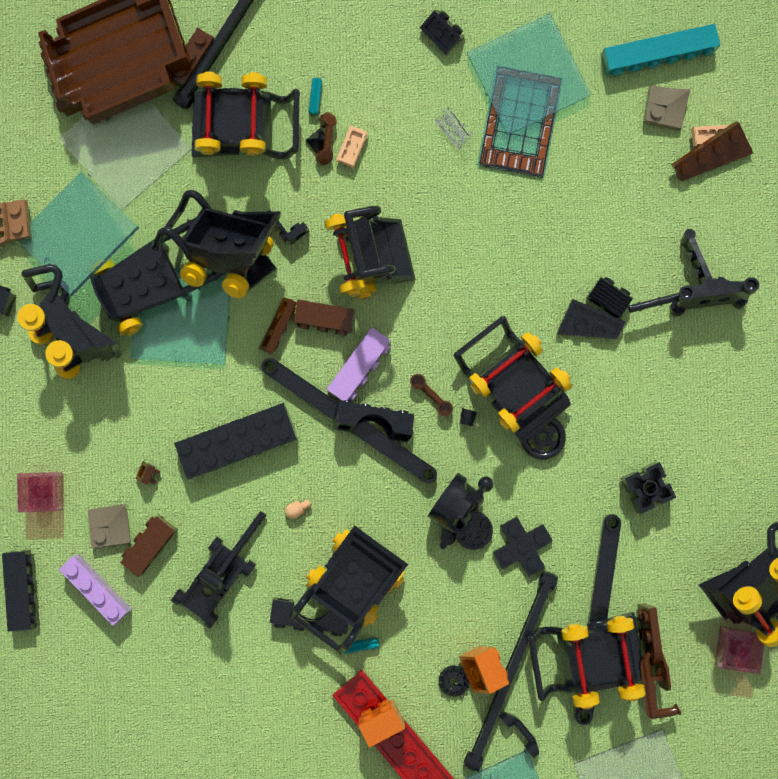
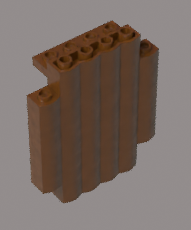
[38,0,191,124]

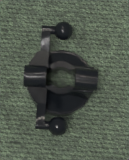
[427,473,494,549]

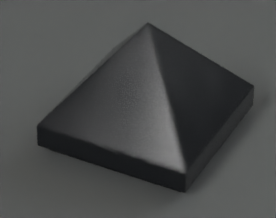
[306,128,332,153]

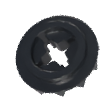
[438,665,469,697]

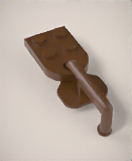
[636,603,681,719]

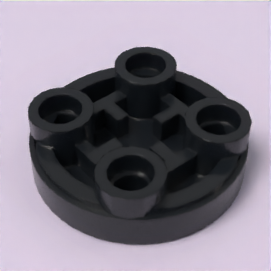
[454,511,493,550]

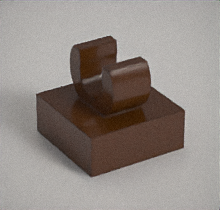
[135,461,161,485]

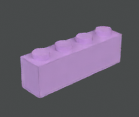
[327,327,391,402]
[59,554,132,626]

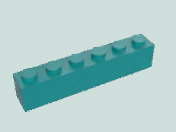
[601,24,720,77]

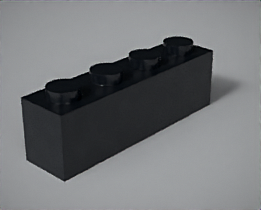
[2,550,39,632]

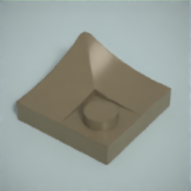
[643,85,690,131]
[88,504,131,548]

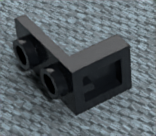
[267,210,309,245]

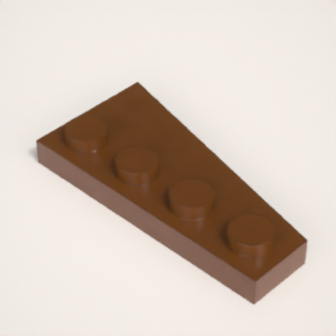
[671,121,753,181]

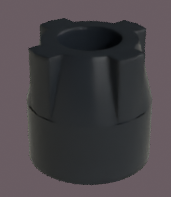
[460,408,477,426]

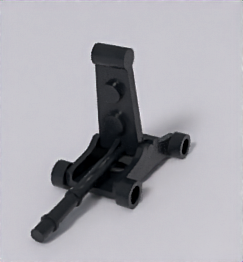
[628,229,759,316]
[171,511,266,629]

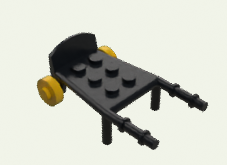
[90,218,226,336]

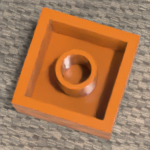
[459,646,509,694]
[358,699,405,748]

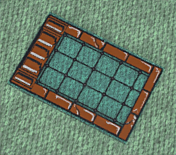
[477,66,563,178]

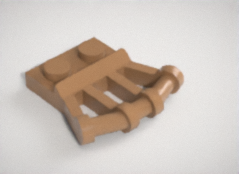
[0,199,32,247]

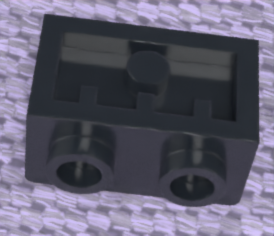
[419,10,465,54]

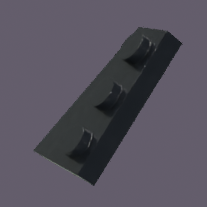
[556,299,625,339]

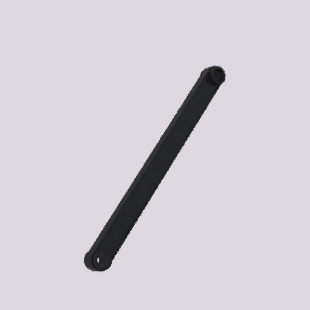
[173,0,254,110]
[261,358,437,483]
[574,514,621,725]
[463,571,558,772]

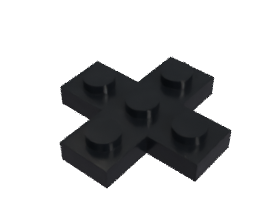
[493,516,553,576]

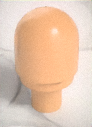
[285,499,311,519]

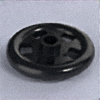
[521,418,566,460]

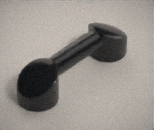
[499,712,539,759]

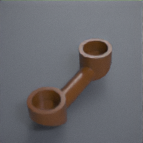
[315,112,337,166]
[410,374,453,416]

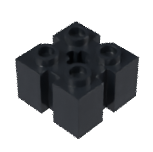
[620,462,677,514]

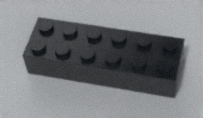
[174,403,298,480]

